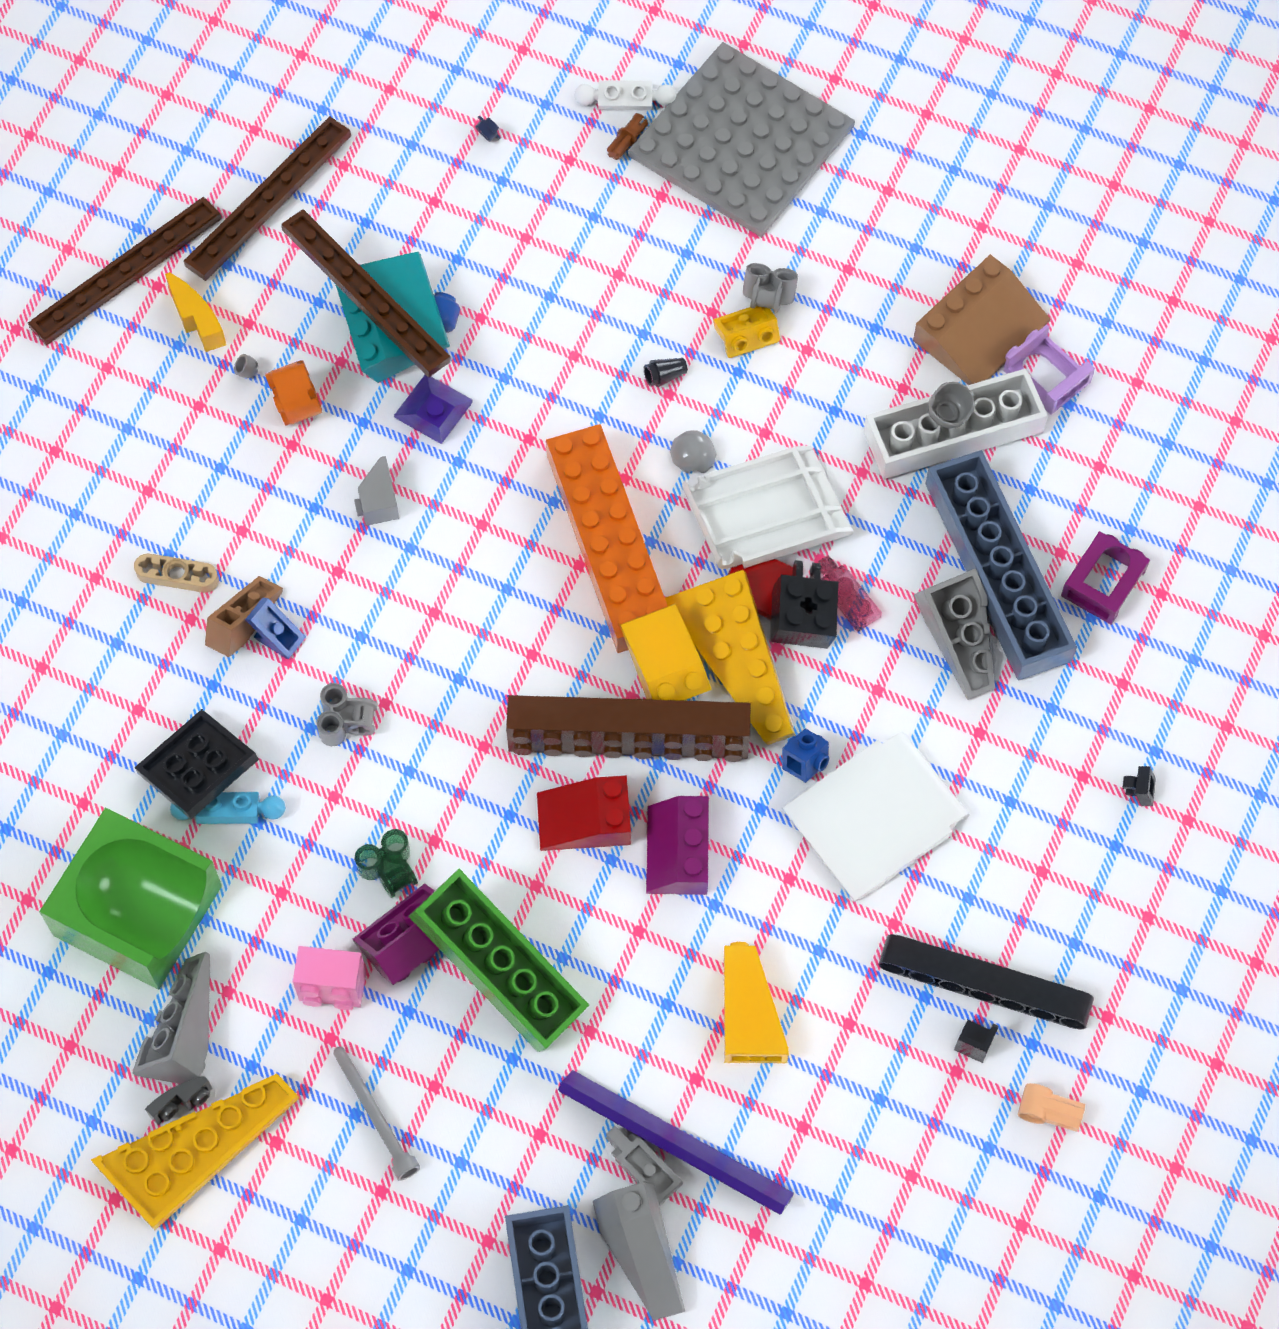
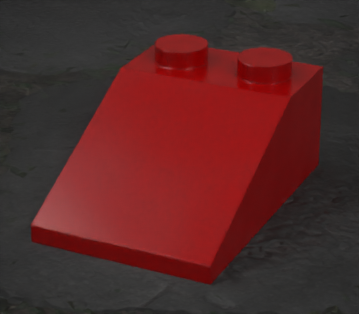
[537,775,631,851]

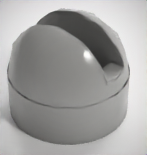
[234,354,258,378]

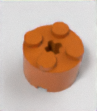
[265,359,323,426]

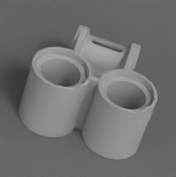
[742,263,798,313]
[316,683,378,747]

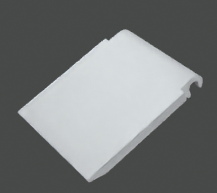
[682,445,853,569]
[782,731,970,902]

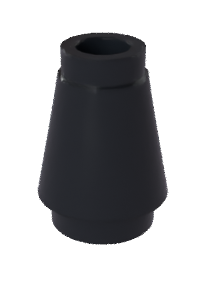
[643,357,688,387]

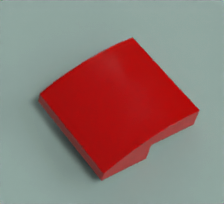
[727,559,793,621]

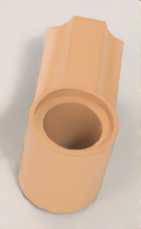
[1017,1083,1085,1132]

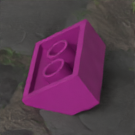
[646,796,709,895]
[352,883,439,985]

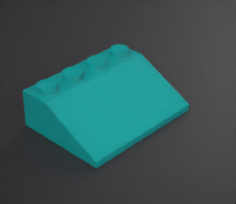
[335,251,450,383]

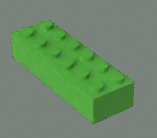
[408,868,589,1052]

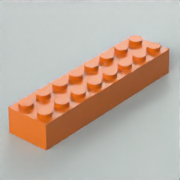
[546,424,668,653]

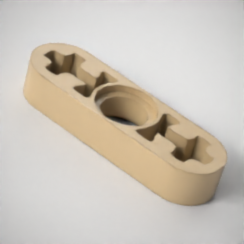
[134,553,219,593]

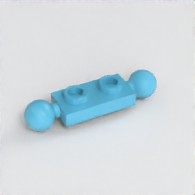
[170,792,286,824]

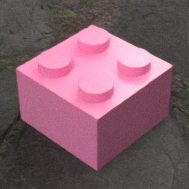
[293,946,366,1010]

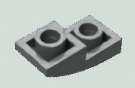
[145,1076,213,1125]

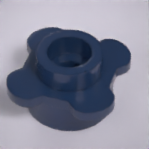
[475,115,501,142]

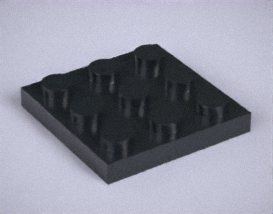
[134,709,259,819]

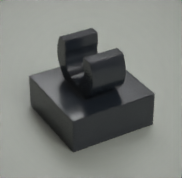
[1122,766,1156,806]

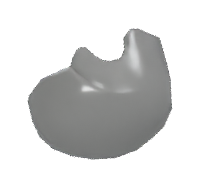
[928,382,975,429]
[670,430,717,473]

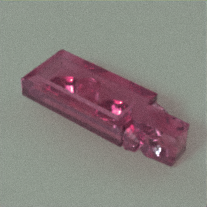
[818,555,882,632]

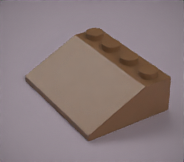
[913,254,1050,385]

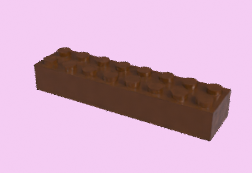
[506,695,751,762]

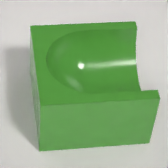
[39,807,222,990]

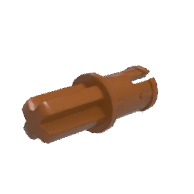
[607,113,648,160]

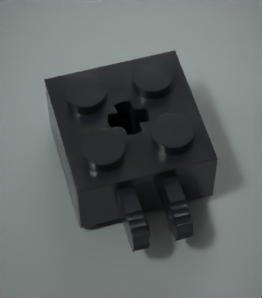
[770,560,838,649]

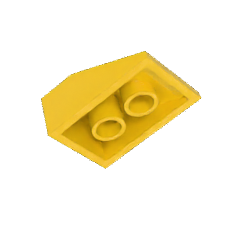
[620,604,712,701]

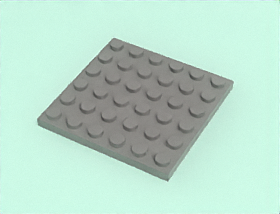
[628,41,855,238]

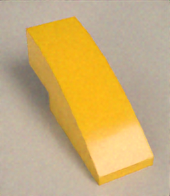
[165,272,227,352]

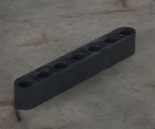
[878,934,1094,1030]

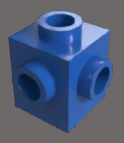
[782,728,830,783]

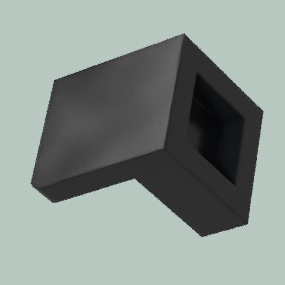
[954,1019,999,1063]

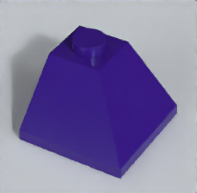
[394,375,473,444]

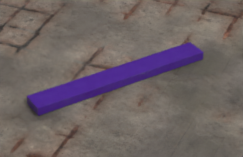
[558,1070,794,1215]

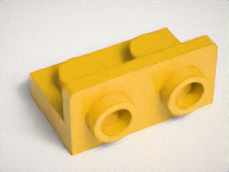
[713,306,780,358]

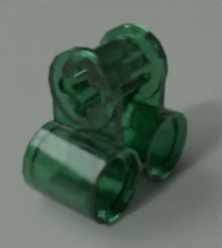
[354,829,418,899]

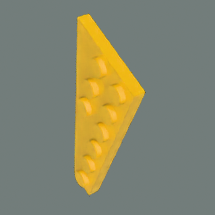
[665,570,796,745]
[90,1073,299,1231]

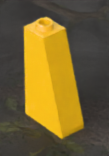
[723,942,789,1063]

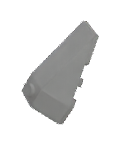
[914,569,995,700]
[132,951,210,1084]
[592,1182,685,1320]

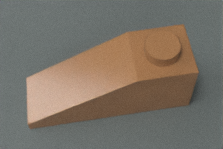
[205,576,283,657]

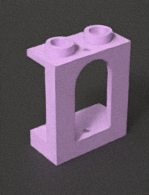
[1003,324,1095,415]

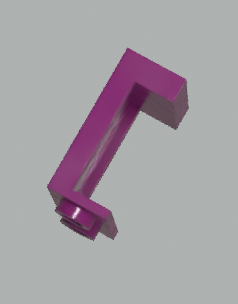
[1061,531,1151,625]

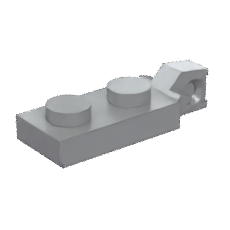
[606,1126,683,1206]

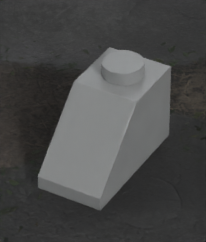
[354,456,399,526]

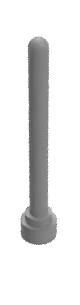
[333,1046,421,1181]

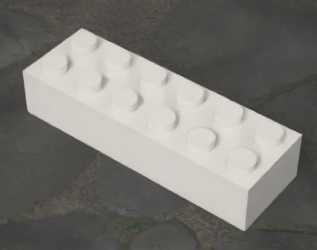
[863,368,1048,480]

